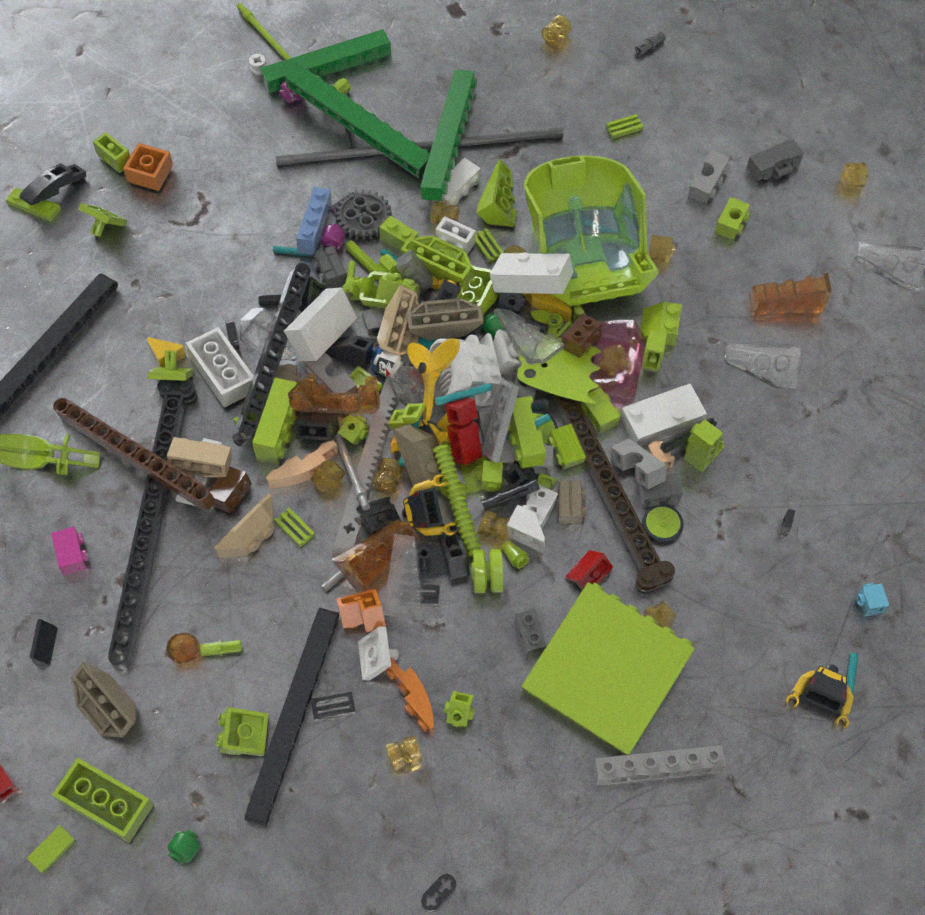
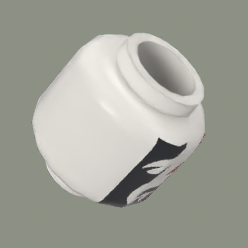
[374,351,403,378]

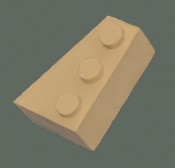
[167,437,232,479]

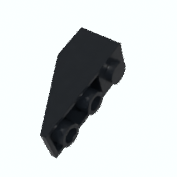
[325,335,374,368]

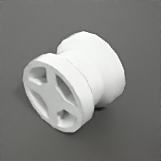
[249,54,266,75]

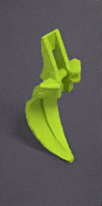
[0,434,101,475]

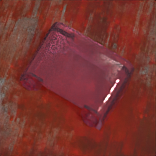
[590,319,646,398]

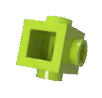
[337,414,370,446]
[444,691,475,727]

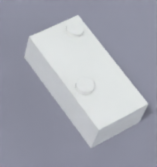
[490,253,574,294]
[284,288,357,361]
[186,327,253,407]
[620,384,707,447]

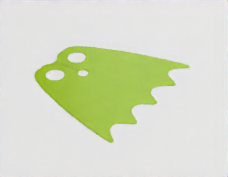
[517,338,601,404]

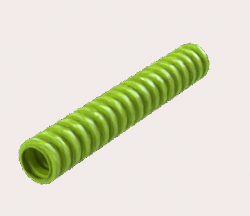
[433,444,482,558]

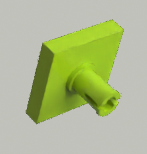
[78,203,127,237]
[148,350,193,381]

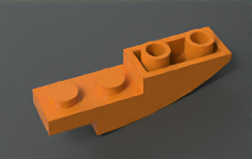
[384,657,434,735]

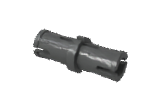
[635,31,666,56]

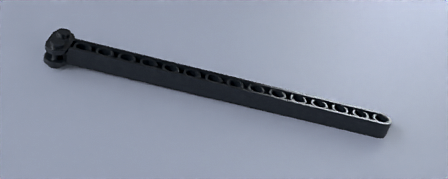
[108,379,197,671]

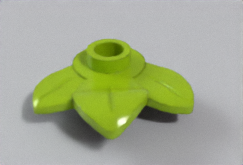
[531,310,563,340]

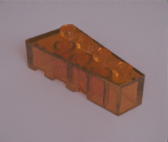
[749,273,832,315]
[332,520,419,592]

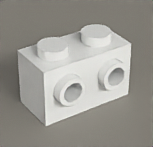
[436,216,476,254]
[522,485,558,529]

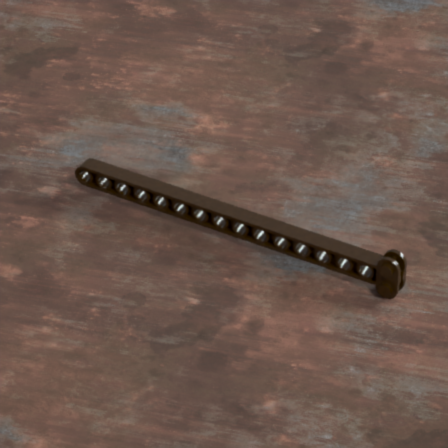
[526,330,675,592]

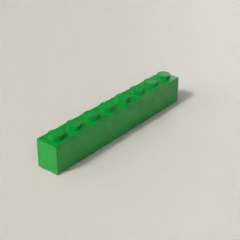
[260,29,391,93]

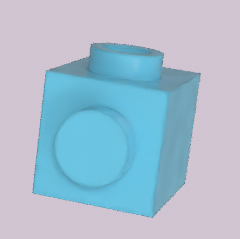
[857,583,889,616]

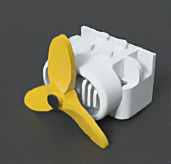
[407,333,502,421]

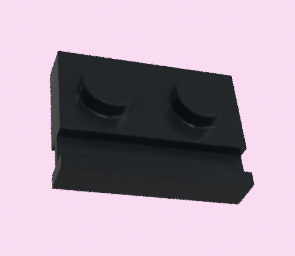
[356,496,401,534]

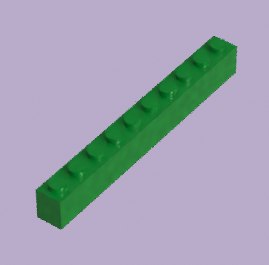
[285,64,430,179]
[420,70,477,201]

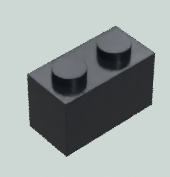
[293,411,340,441]

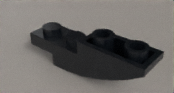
[19,163,86,206]

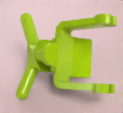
[342,261,403,309]

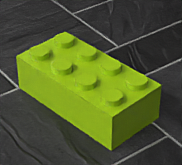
[252,378,302,466]
[52,757,154,843]

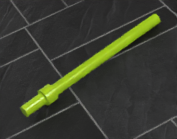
[236,3,291,60]

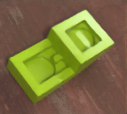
[388,403,425,429]

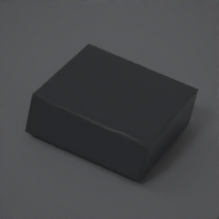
[780,509,795,536]

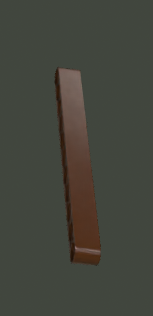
[53,398,215,510]

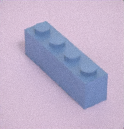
[296,187,332,255]

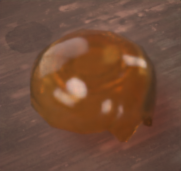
[166,633,200,664]

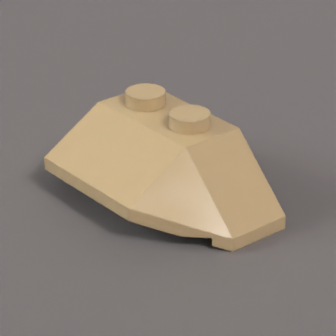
[377,285,419,356]
[214,493,274,558]

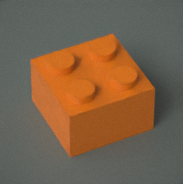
[123,143,173,191]

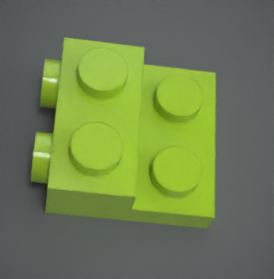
[216,707,269,756]

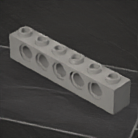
[593,745,726,786]

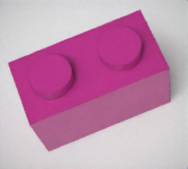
[51,526,89,576]

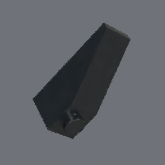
[437,523,470,580]

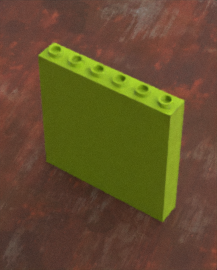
[521,582,695,755]

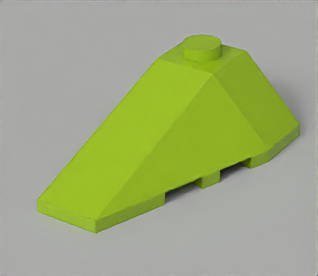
[476,159,517,227]
[457,266,500,315]

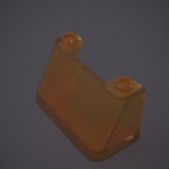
[288,374,380,415]

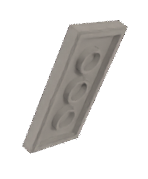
[481,379,519,463]

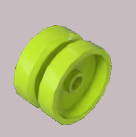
[471,549,503,593]

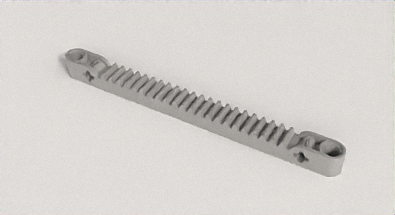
[332,354,413,562]

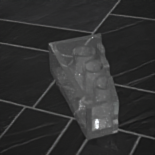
[383,534,425,621]

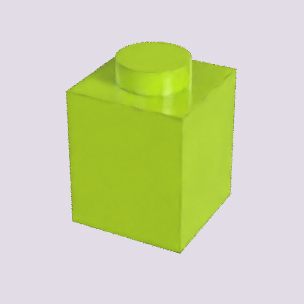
[482,460,503,492]

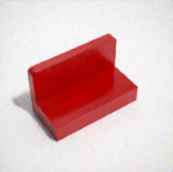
[565,550,613,591]

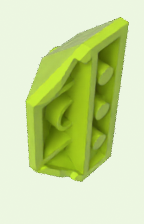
[400,236,472,283]

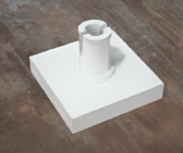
[358,626,399,681]

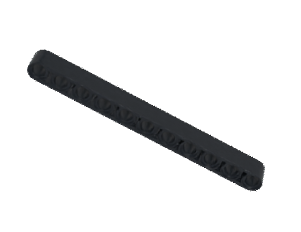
[232,263,311,447]
[0,273,118,419]
[244,608,339,827]

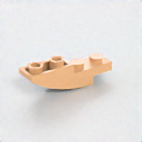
[266,440,338,488]

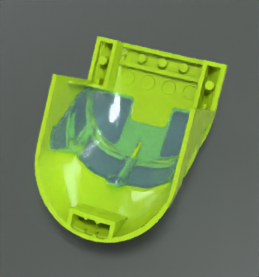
[524,155,658,306]

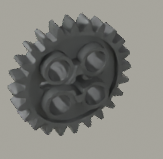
[335,189,392,240]

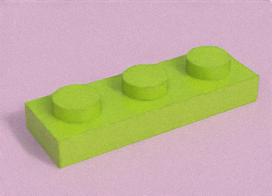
[5,187,61,222]

